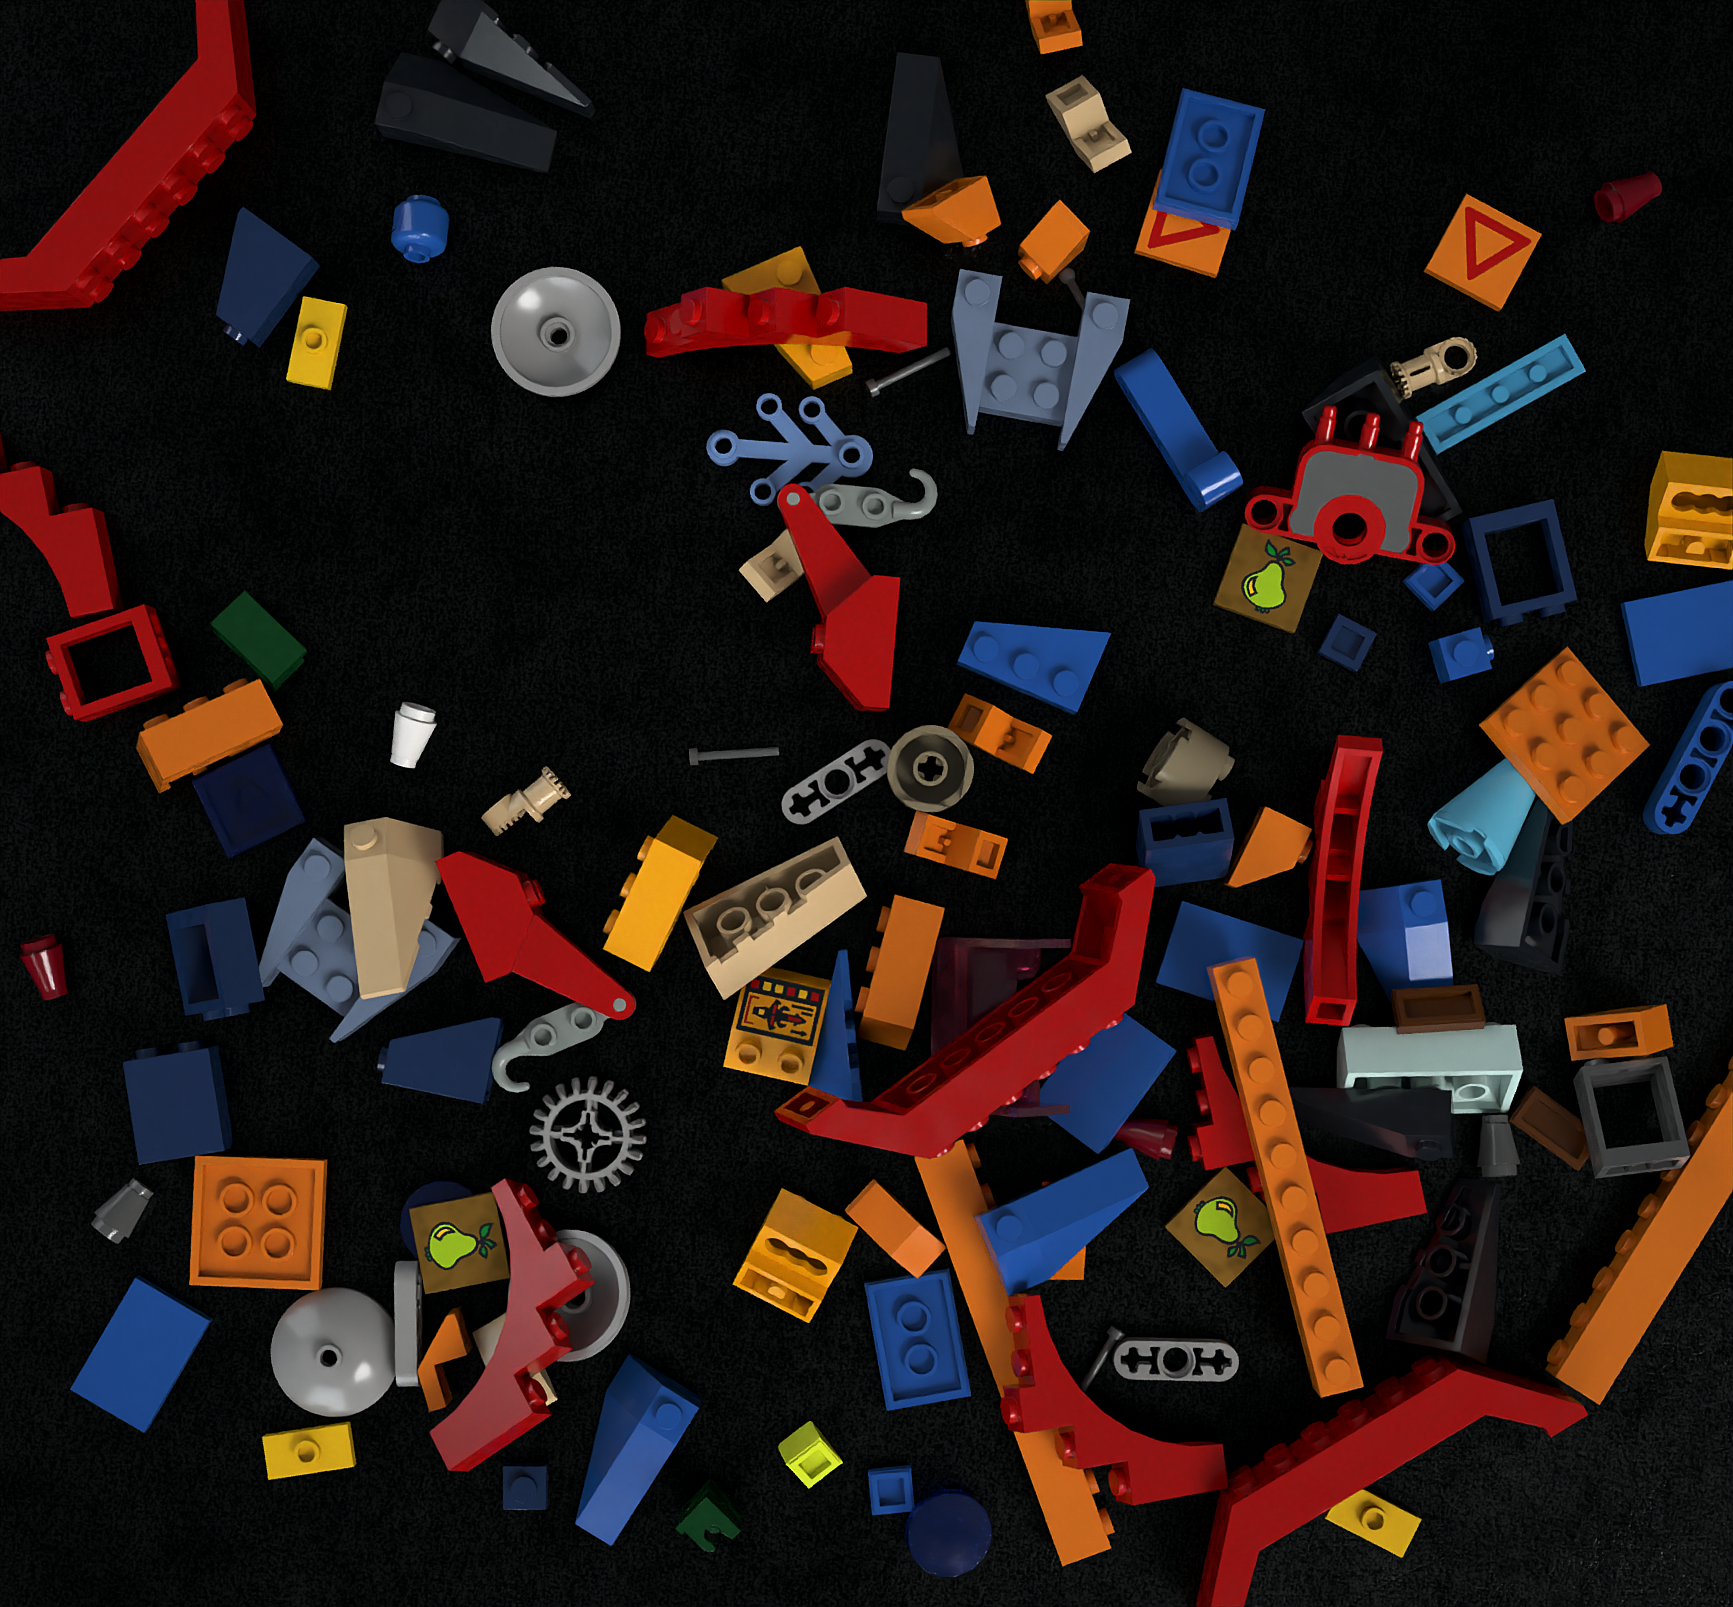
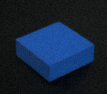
[1402,562,1464,612]
[868,1465,915,1515]

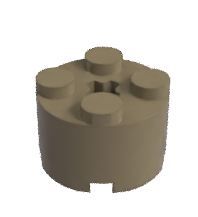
[1137,718,1235,807]
[887,725,974,813]

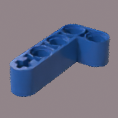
[1114,348,1243,512]
[1643,681,1733,834]

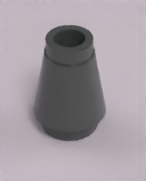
[1477,1115,1521,1177]
[91,1177,154,1244]

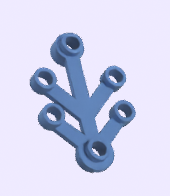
[707,393,873,506]

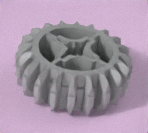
[530,1076,647,1193]

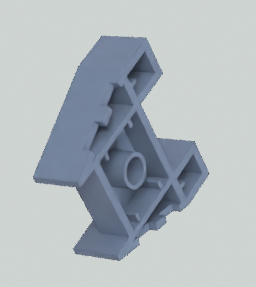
[951,269,1130,451]
[259,838,462,1043]

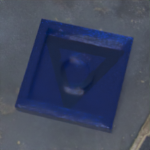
[192,744,308,858]

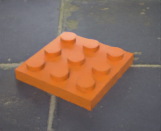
[1479,647,1650,825]
[189,1154,327,1290]

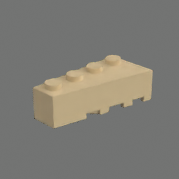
[683,836,867,1000]

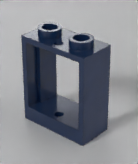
[1461,499,1577,627]
[166,898,265,1021]

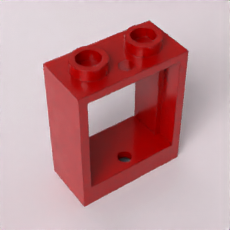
[46,604,182,722]

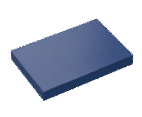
[1152,88,1265,231]
[1620,580,1733,687]
[1154,901,1304,1022]
[1030,1013,1177,1155]
[864,1266,971,1411]
[70,1276,213,1433]

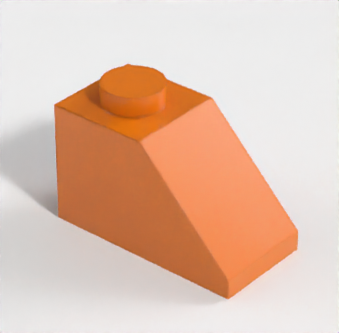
[901,175,1001,247]
[1018,200,1090,284]
[1223,806,1313,888]
[1564,1004,1674,1061]

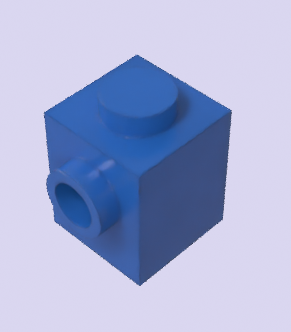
[1428,627,1494,684]

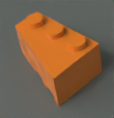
[136,678,283,794]
[855,895,945,1050]

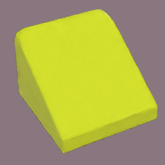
[778,1421,843,1488]

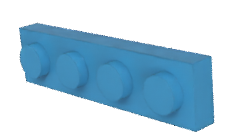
[1414,334,1586,456]

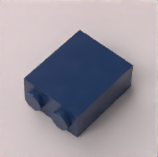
[1135,798,1234,887]
[123,1039,234,1165]

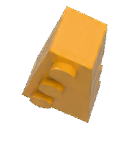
[721,246,852,390]
[603,815,718,972]

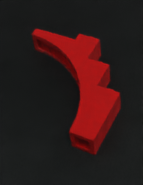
[644,287,927,358]
[0,434,124,621]
[1302,735,1383,1026]
[1186,1033,1427,1234]
[429,1178,595,1472]
[1000,1293,1228,1505]

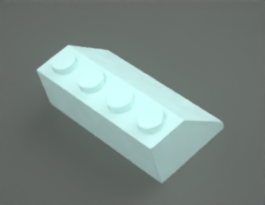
[1336,1022,1523,1114]

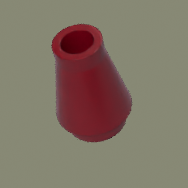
[1594,172,1662,223]
[19,934,68,1000]
[1113,1117,1179,1161]

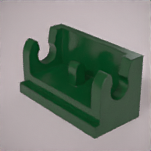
[210,591,307,691]
[675,1478,745,1552]

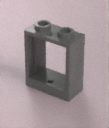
[1573,1054,1691,1179]

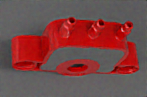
[1245,404,1455,565]

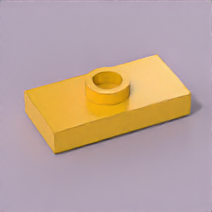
[286,296,348,390]
[262,1421,356,1480]
[1323,1488,1422,1558]

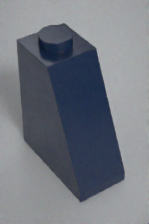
[216,207,320,348]
[377,1015,506,1104]

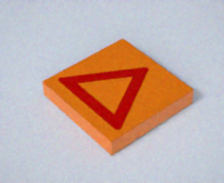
[1134,169,1231,278]
[1423,194,1542,312]

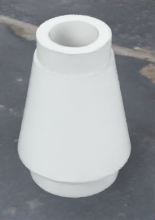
[390,702,437,768]

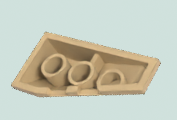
[344,817,444,999]

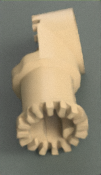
[1390,337,1477,399]
[481,766,571,836]

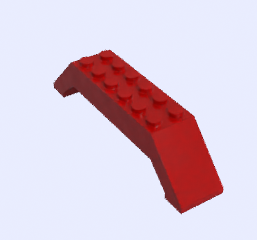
[0,0,257,311]
[773,863,1156,1159]
[1196,1354,1588,1607]

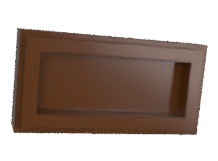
[1390,984,1486,1035]
[1508,1085,1590,1171]

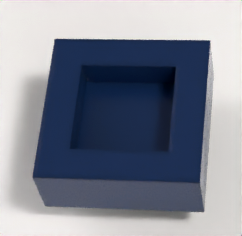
[1317,614,1377,673]
[503,1463,548,1510]

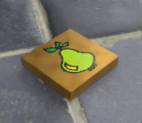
[1213,523,1323,634]
[1164,1166,1275,1288]
[409,1191,511,1294]

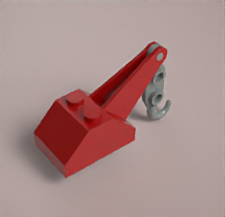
[777,468,938,712]
[435,851,636,1093]

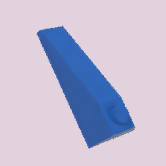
[1357,879,1454,1003]
[808,949,863,1102]
[974,1147,1149,1297]
[575,1353,702,1546]

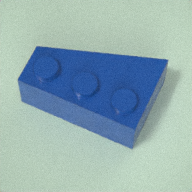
[956,621,1111,715]

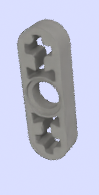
[782,739,891,824]
[394,1261,423,1387]
[1112,1337,1239,1382]

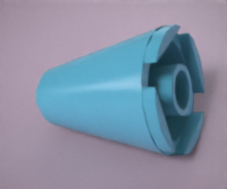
[1427,758,1536,876]

